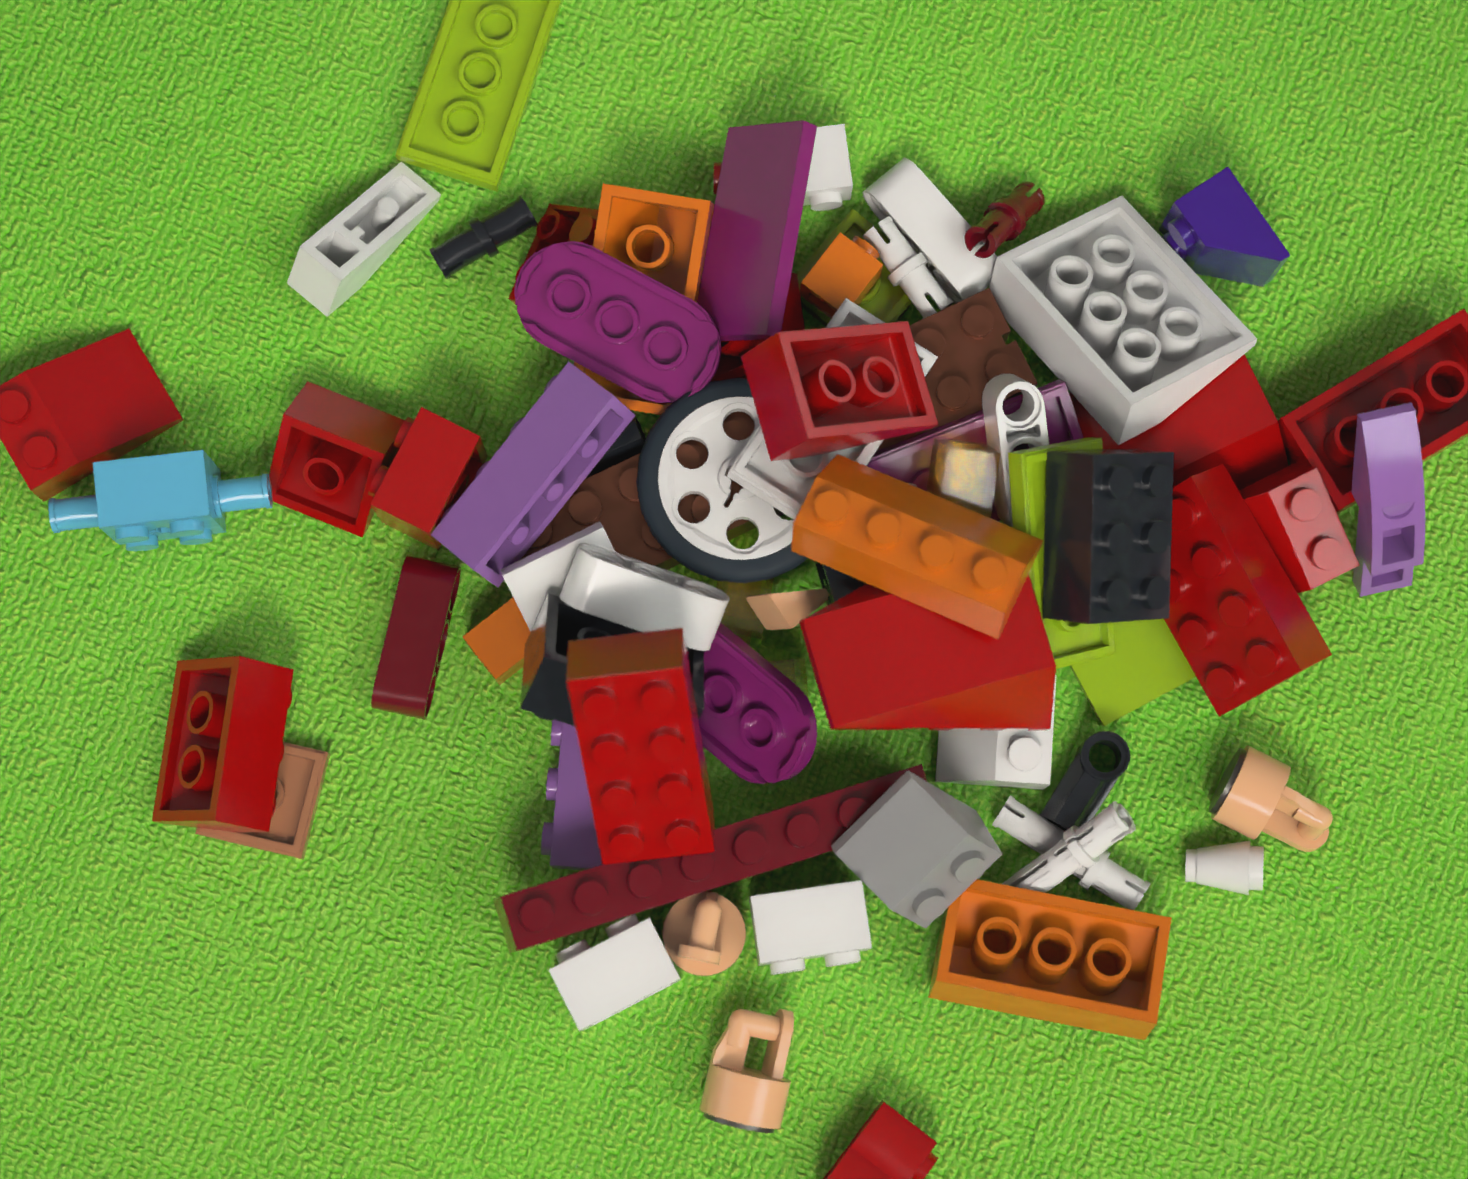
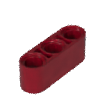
[371,556,461,720]

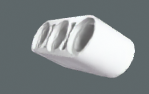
[863,157,997,303]
[982,374,1049,527]
[559,544,730,651]

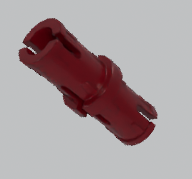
[964,181,1045,258]

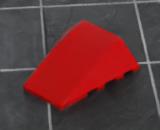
[1069,354,1289,490]
[799,574,1056,731]

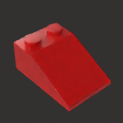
[741,321,939,461]
[0,328,184,502]

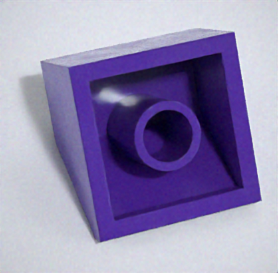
[1159,167,1290,287]

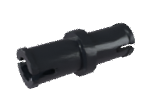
[429,195,538,279]

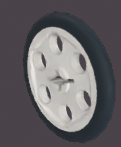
[636,377,808,583]

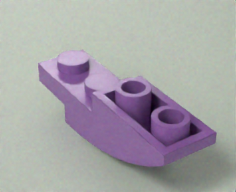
[1351,403,1425,597]

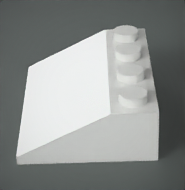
[989,195,1257,445]

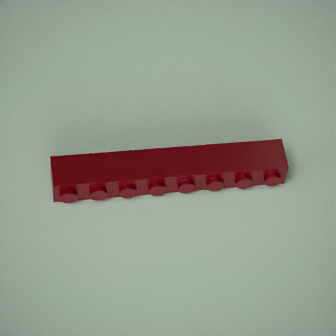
[493,764,927,953]

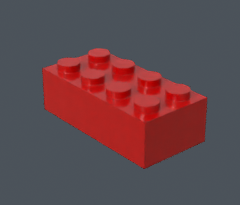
[1278,309,1468,514]
[1164,464,1332,717]
[566,628,715,865]

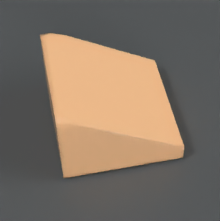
[746,589,830,630]

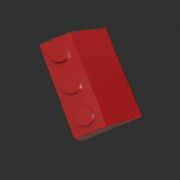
[152,656,294,832]

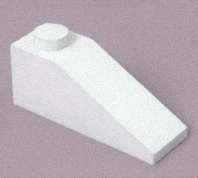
[287,162,441,317]

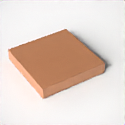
[195,742,330,860]

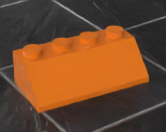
[574,183,714,415]
[791,454,1043,639]
[928,879,1171,1040]

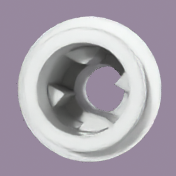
[1185,841,1264,895]

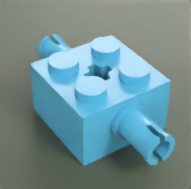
[48,450,273,551]

